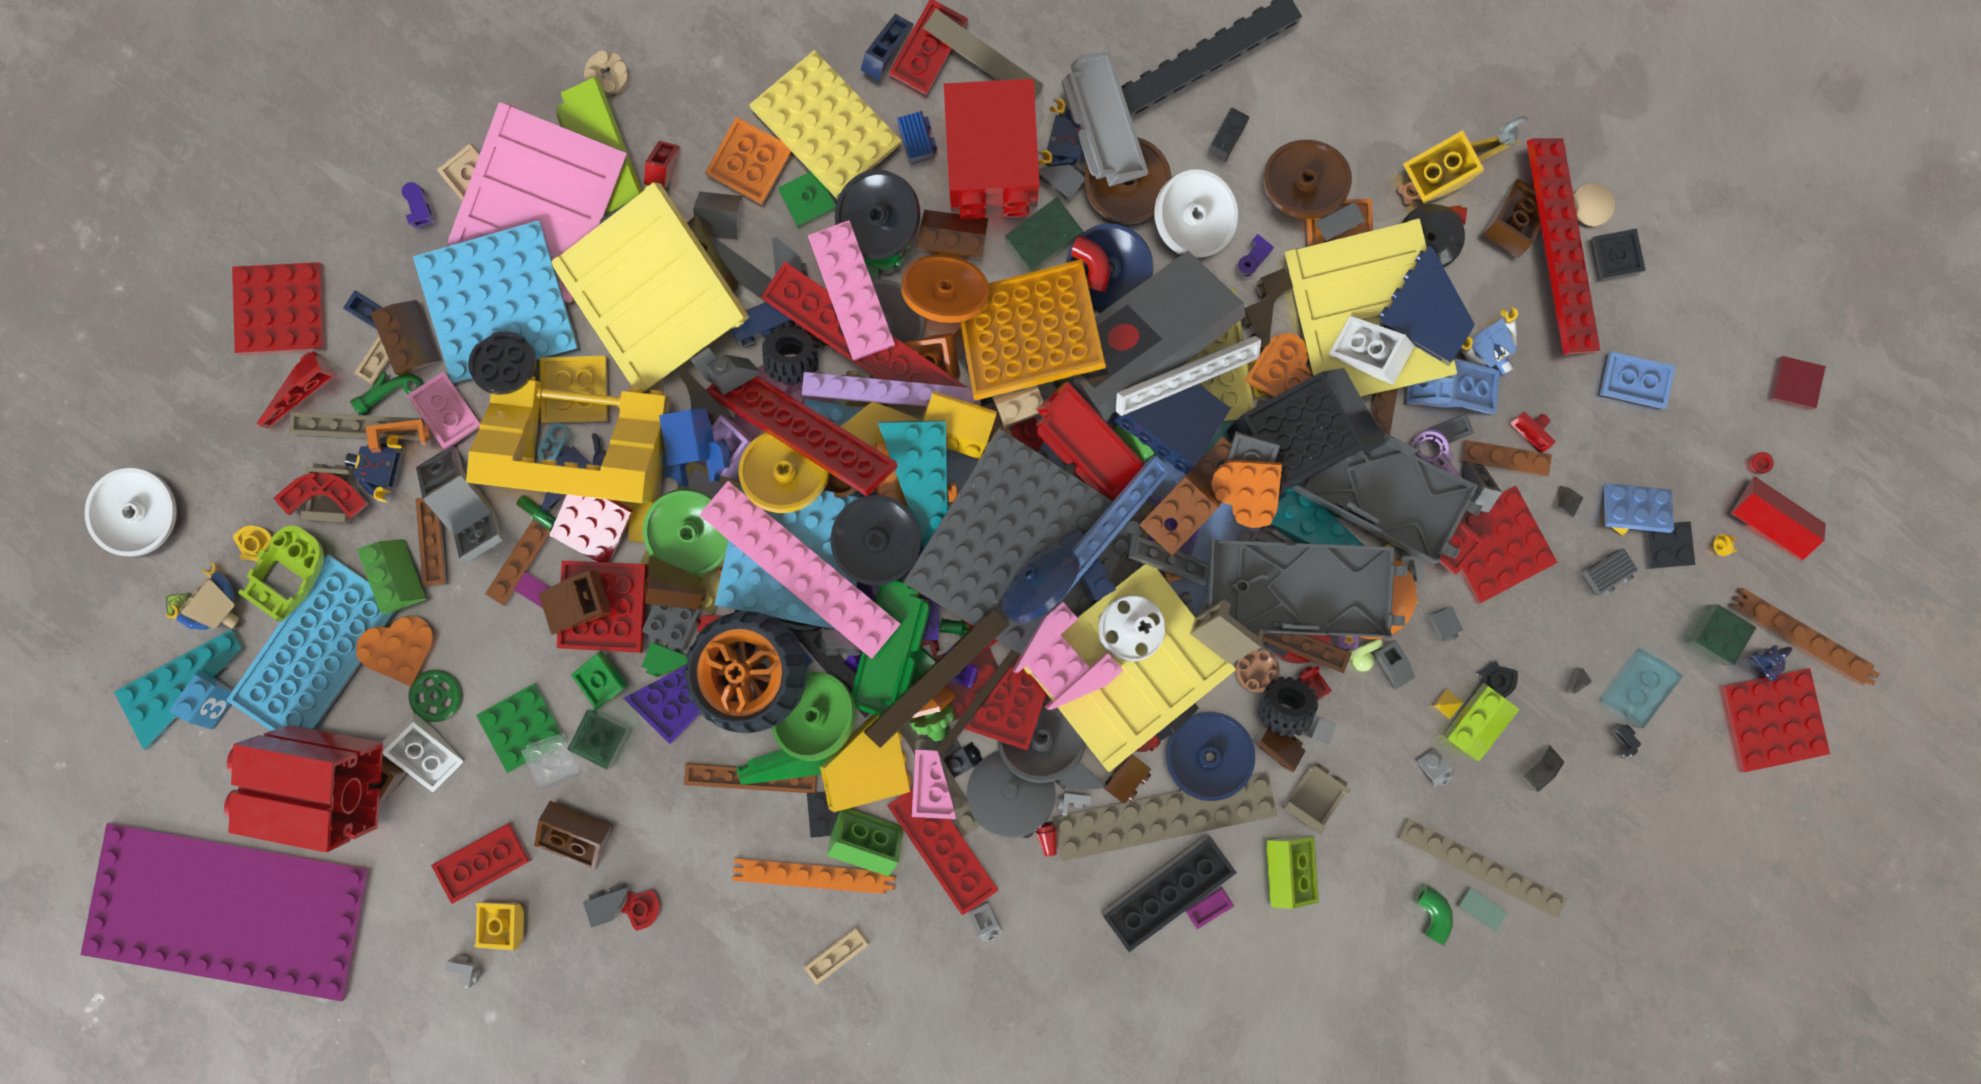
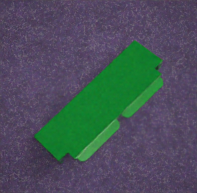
[851,580,930,716]

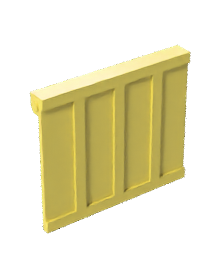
[551,182,750,393]
[1285,219,1457,397]
[1024,564,1236,772]

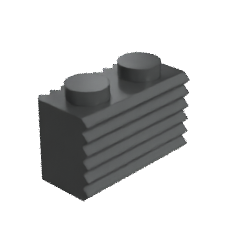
[1582,548,1638,595]

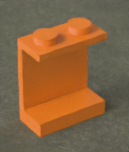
[366,419,431,453]

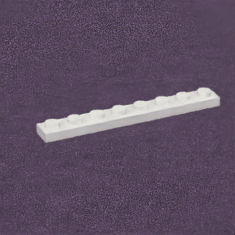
[1116,336,1261,416]

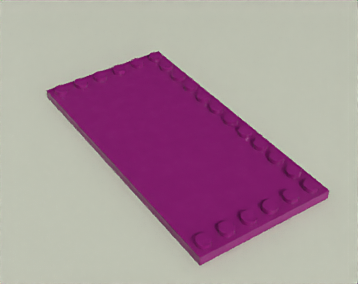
[80,822,370,1002]

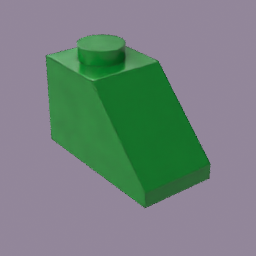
[641,642,688,677]

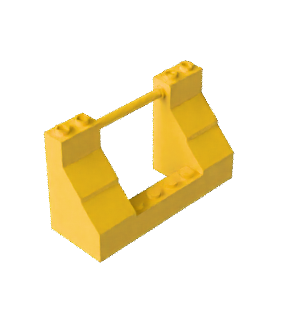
[466,376,671,503]

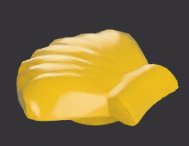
[233,526,272,562]

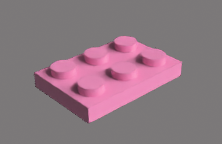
[406,371,480,450]

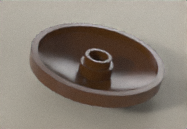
[1084,137,1172,224]
[1263,140,1352,219]

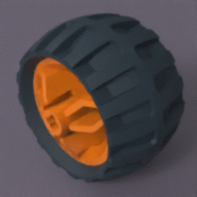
[684,611,808,733]

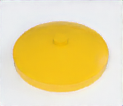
[738,433,829,513]

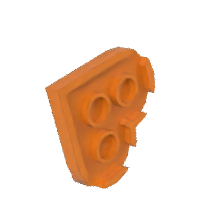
[1244,333,1313,398]
[1211,460,1282,528]
[356,615,433,686]

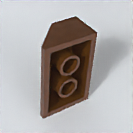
[917,209,989,262]
[370,300,442,376]
[534,800,612,870]

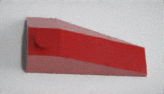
[257,351,337,429]

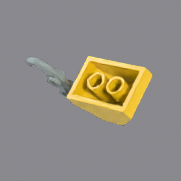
[1403,116,1528,204]

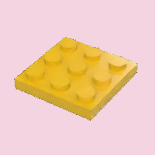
[540,356,608,424]

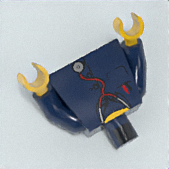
[1038,99,1083,166]
[345,434,403,503]

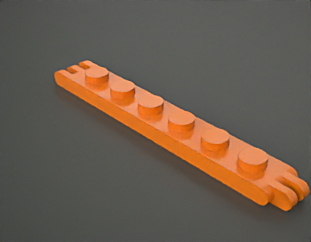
[732,858,896,894]

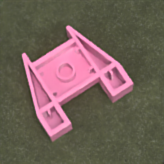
[1013,602,1124,710]

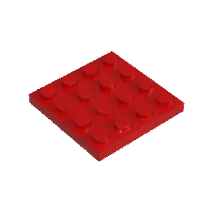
[232,262,325,354]
[1461,486,1558,603]
[556,560,647,653]
[1722,668,1830,773]

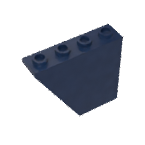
[1379,246,1475,366]
[1115,384,1231,474]

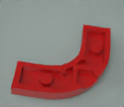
[273,473,369,518]

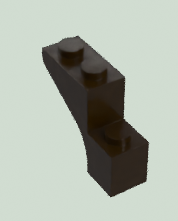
[687,216,738,292]
[1242,268,1293,351]

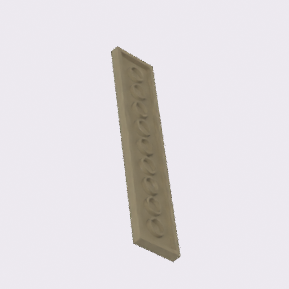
[1052,772,1277,861]

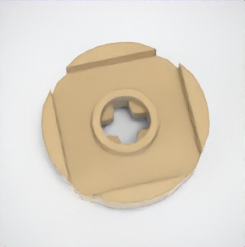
[584,50,629,96]

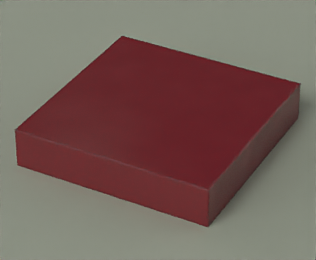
[1771,356,1826,409]

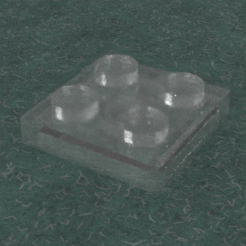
[521,733,580,789]

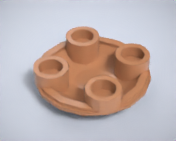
[1236,649,1280,693]

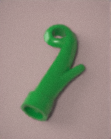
[350,372,423,415]

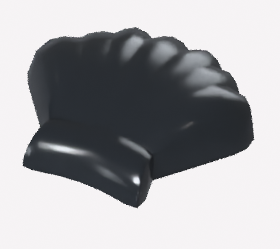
[1479,660,1518,698]

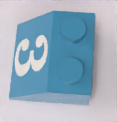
[169,669,233,729]

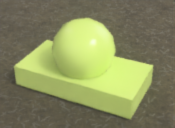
[1347,639,1384,672]

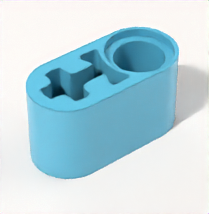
[538,423,572,464]

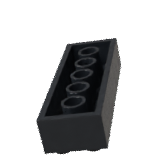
[1101,834,1237,952]

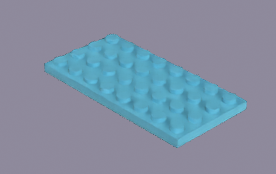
[226,554,398,731]

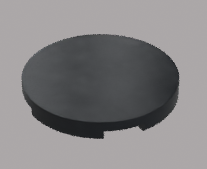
[468,331,536,395]

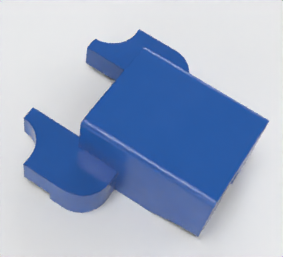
[659,408,731,487]

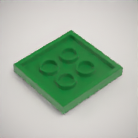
[476,683,567,773]

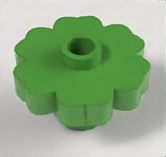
[910,704,955,741]

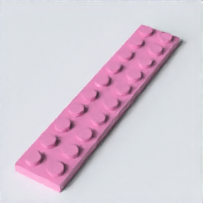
[699,481,901,659]

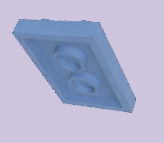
[1600,351,1676,409]
[1604,483,1674,533]

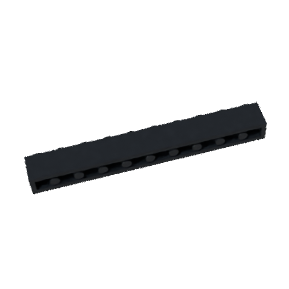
[1121,0,1302,118]

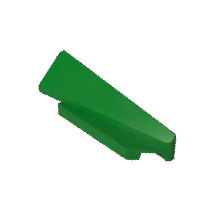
[736,750,828,785]

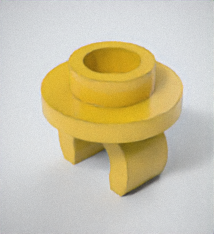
[1714,534,1737,556]

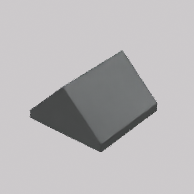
[693,191,743,240]

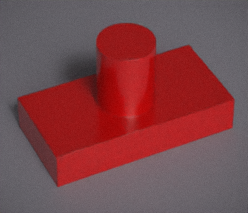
[1510,411,1556,453]

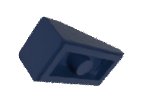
[343,290,383,329]

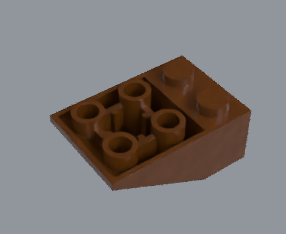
[538,571,612,635]

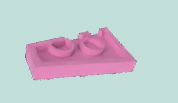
[912,749,956,819]

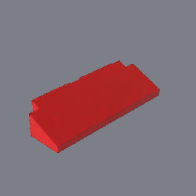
[1036,382,1145,501]

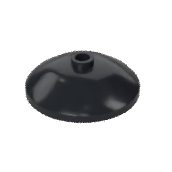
[1401,204,1465,267]

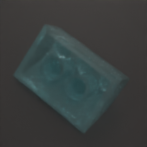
[1599,648,1683,728]

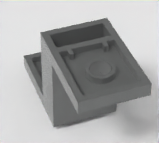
[416,445,502,564]

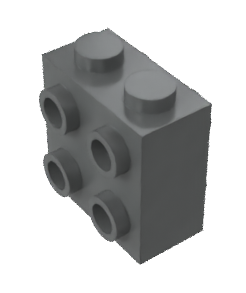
[642,605,703,652]

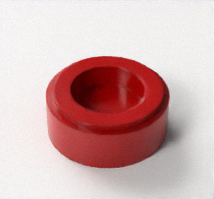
[1749,452,1774,474]

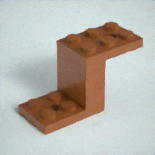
[1139,436,1232,555]

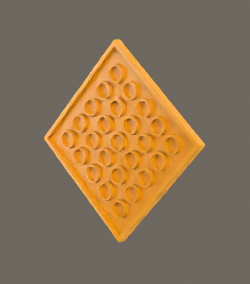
[961,259,1106,401]

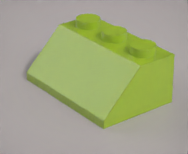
[1443,682,1520,761]
[1266,836,1319,909]

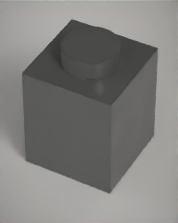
[1427,606,1463,642]

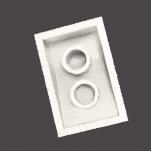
[1329,316,1414,385]
[382,712,464,792]

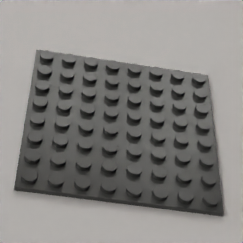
[903,428,1143,655]

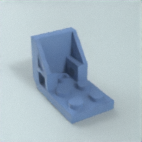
[1406,358,1501,414]

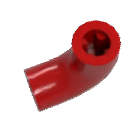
[1071,235,1111,292]

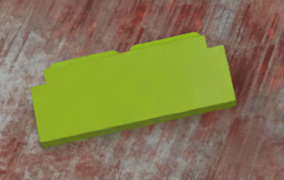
[556,77,643,213]

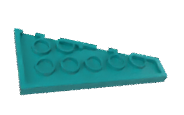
[878,420,947,548]
[1268,489,1365,546]
[114,629,244,750]

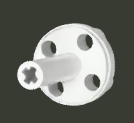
[1098,595,1165,661]

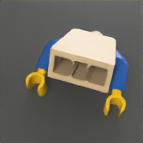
[165,562,240,630]

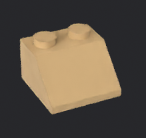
[992,385,1044,428]

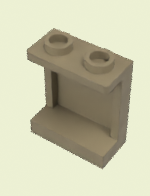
[300,463,356,524]
[1190,599,1264,664]
[1282,763,1351,834]

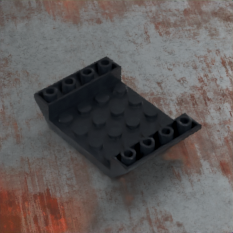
[1226,368,1387,500]

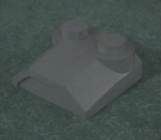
[814,630,862,656]

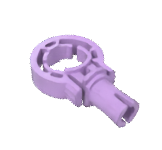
[1411,429,1463,478]

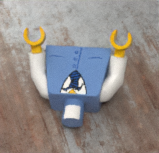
[1461,306,1518,375]

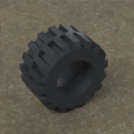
[762,325,818,385]
[1258,676,1319,737]

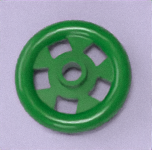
[408,669,461,722]

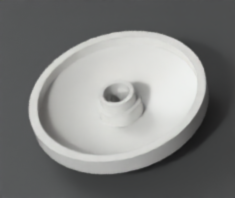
[1155,169,1238,258]
[85,468,177,556]

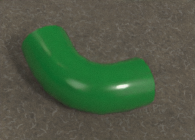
[1416,885,1454,946]

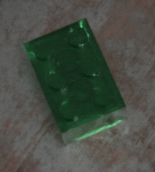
[1004,197,1083,273]

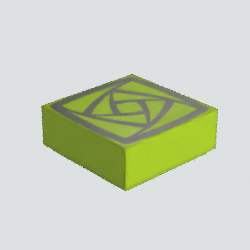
[165,593,190,616]

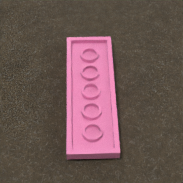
[808,220,895,361]

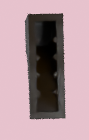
[679,369,733,426]

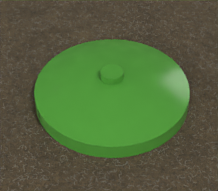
[643,488,728,576]
[771,672,856,761]

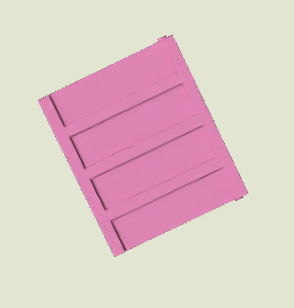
[446,102,628,303]

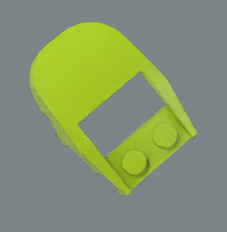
[238,525,324,622]

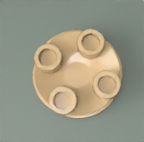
[1573,183,1615,227]

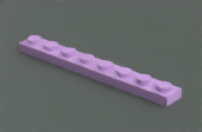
[802,372,981,407]

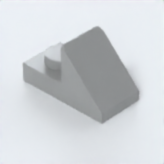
[1302,716,1337,745]

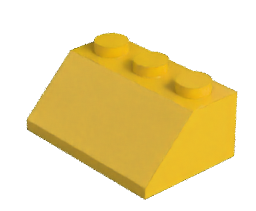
[920,391,997,459]

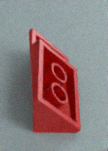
[1731,476,1826,560]

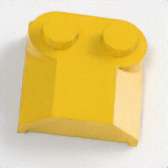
[475,902,524,950]

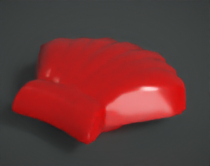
[1011,416,1044,451]
[621,890,660,931]

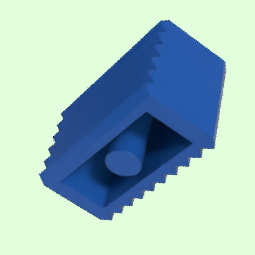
[897,111,937,164]

